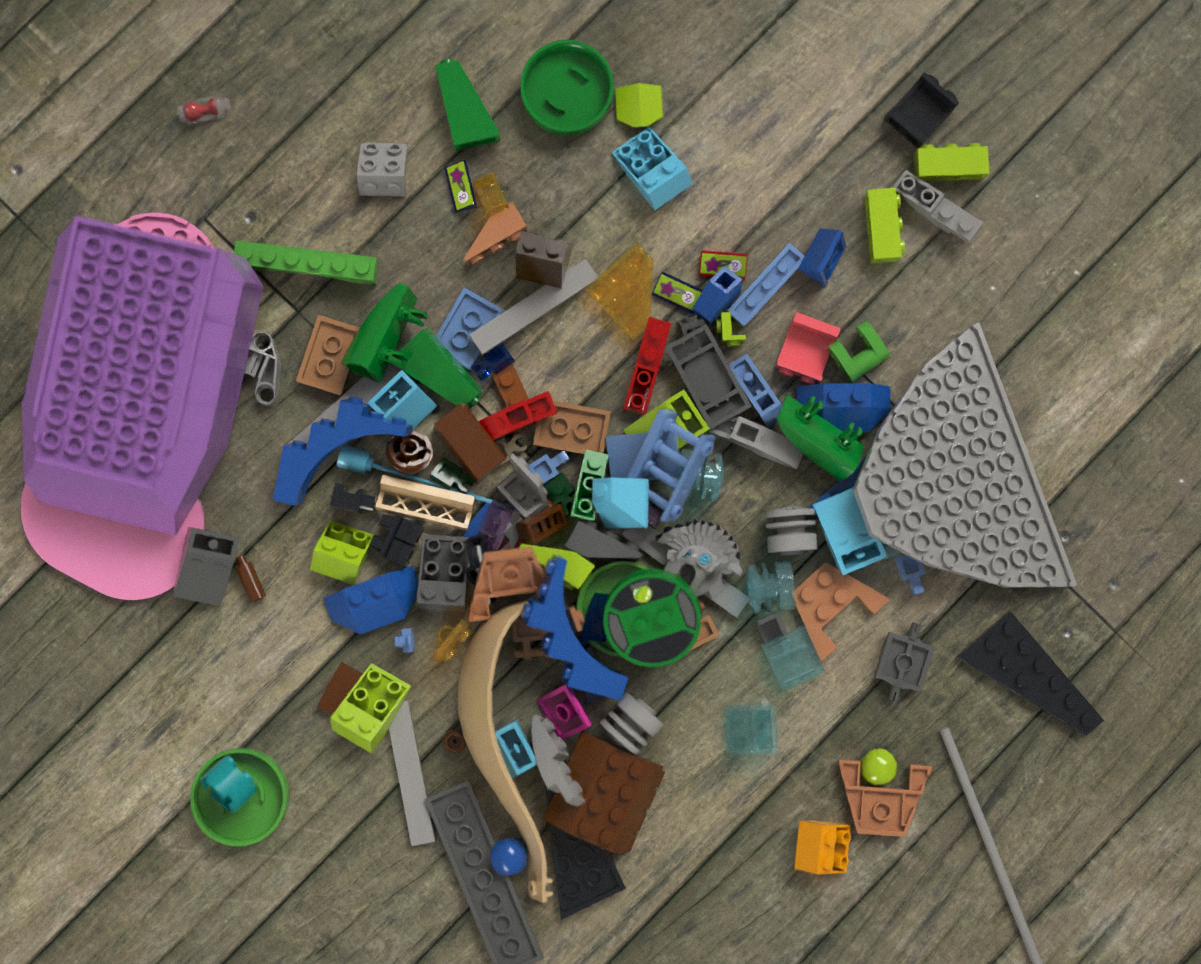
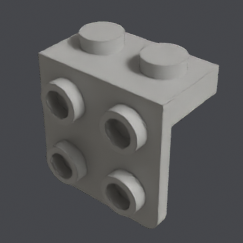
[357,143,407,197]
[497,453,549,519]

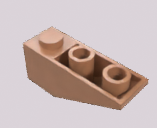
[464,202,527,266]

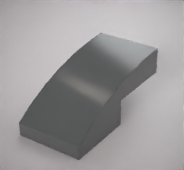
[500,516,523,551]

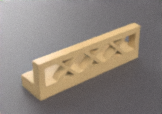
[375,475,475,531]

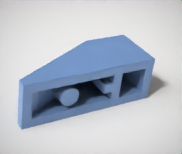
[729,354,782,429]

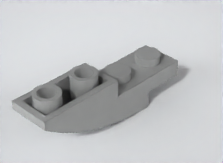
[892,170,984,244]
[709,416,804,470]
[532,715,585,807]

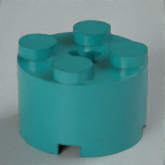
[200,755,257,814]

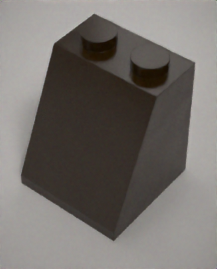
[515,232,573,289]

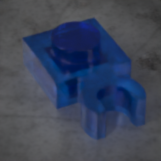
[471,343,515,381]

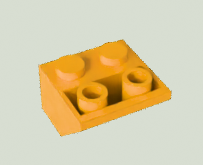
[794,820,851,874]

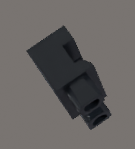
[330,482,378,514]
[369,514,425,567]

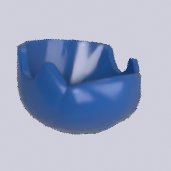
[491,838,528,875]

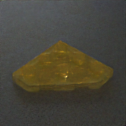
[585,242,653,342]

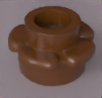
[443,730,466,753]

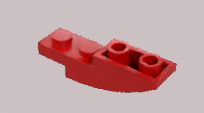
[624,316,672,415]
[478,391,558,441]

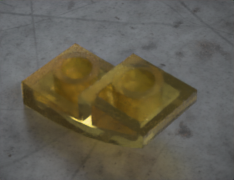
[472,172,509,217]

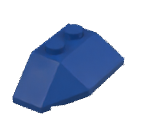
[796,383,891,432]
[324,566,419,635]

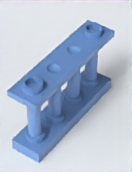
[627,409,716,522]

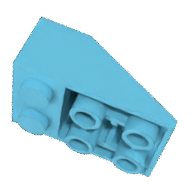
[612,126,693,210]
[813,487,887,575]

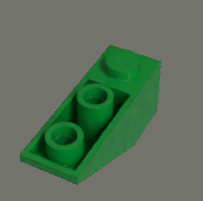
[570,449,608,522]

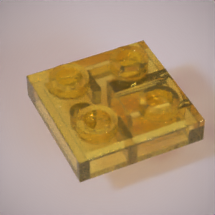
[432,619,473,663]

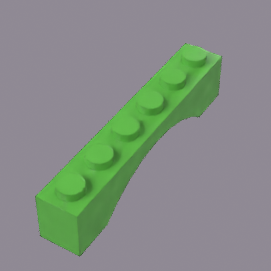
[234,240,380,286]

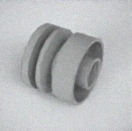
[765,506,817,556]
[600,692,664,756]

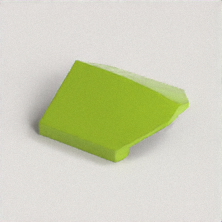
[615,83,663,127]

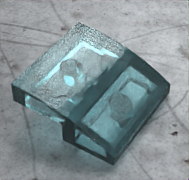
[761,625,825,691]

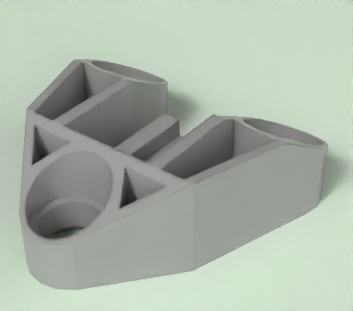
[244,332,282,406]

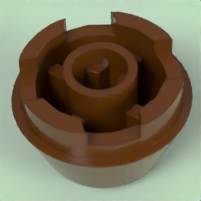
[385,429,433,476]

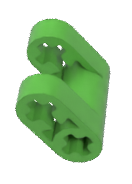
[827,320,890,383]

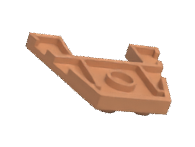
[468,547,546,622]
[790,562,890,662]
[838,759,932,837]

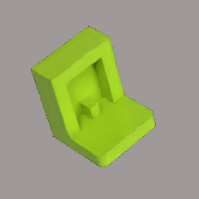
[716,312,746,347]

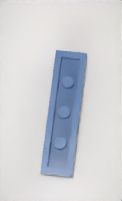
[727,243,805,328]

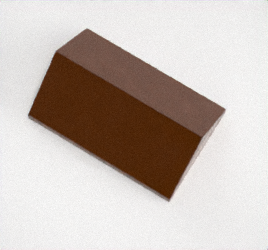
[433,402,507,485]

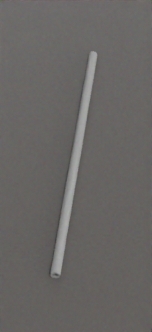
[939,727,1043,964]

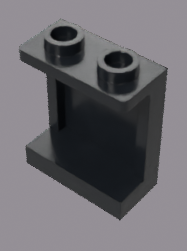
[884,72,959,149]

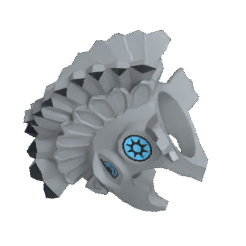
[655,519,743,598]

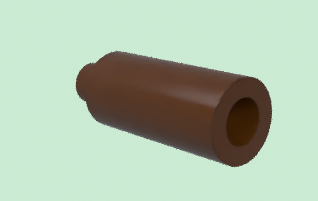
[235,555,266,603]

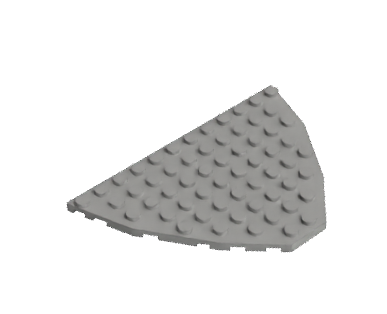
[853,322,1077,588]

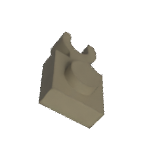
[494,434,527,466]

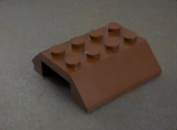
[542,730,665,855]

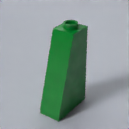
[435,59,501,152]
[395,327,484,408]

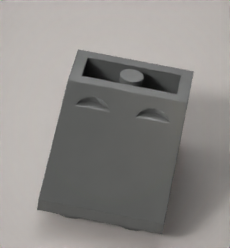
[565,520,642,559]
[172,526,239,606]
[417,534,469,613]

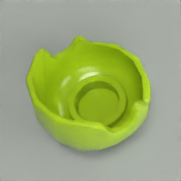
[860,749,897,786]

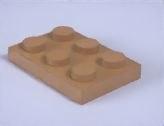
[296,315,359,396]
[533,401,611,455]

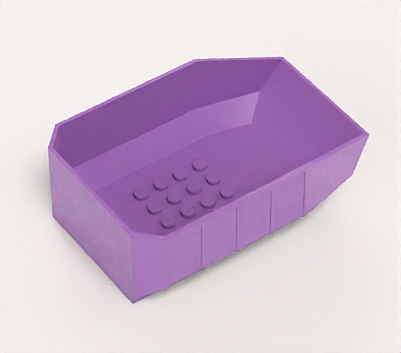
[22,216,263,536]

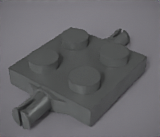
[874,622,935,702]

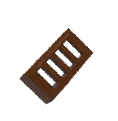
[515,504,569,545]

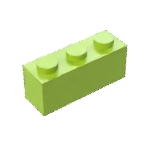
[914,143,989,181]
[864,188,905,264]

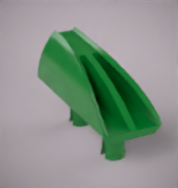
[341,283,428,382]
[777,395,864,481]

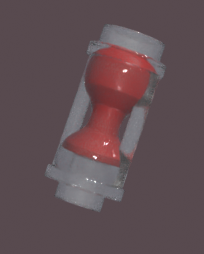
[177,93,232,125]

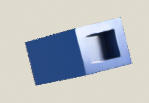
[692,266,742,324]

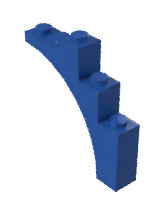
[273,396,413,506]
[521,554,628,700]

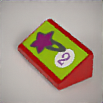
[699,250,748,280]

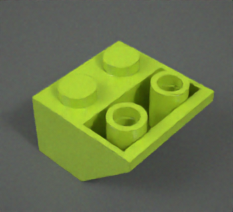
[310,520,374,585]

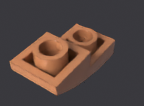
[565,606,585,632]

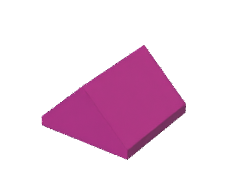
[536,684,592,740]

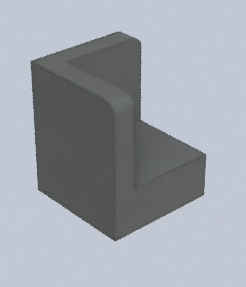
[754,612,788,643]

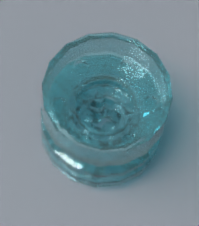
[677,448,724,502]
[746,560,796,614]

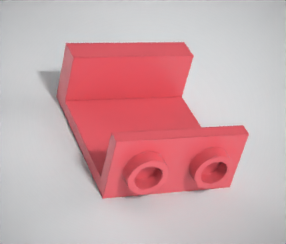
[775,312,841,385]

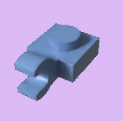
[528,451,570,485]
[895,555,926,595]
[394,628,415,653]

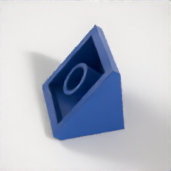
[798,228,846,287]

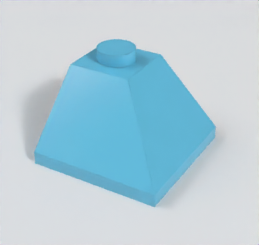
[592,478,649,529]

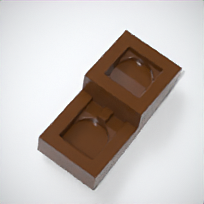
[317,662,362,715]

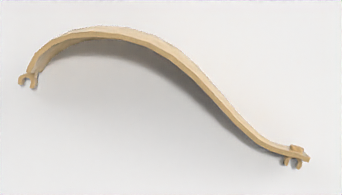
[458,592,553,903]

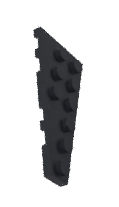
[956,611,1104,736]
[545,760,626,920]

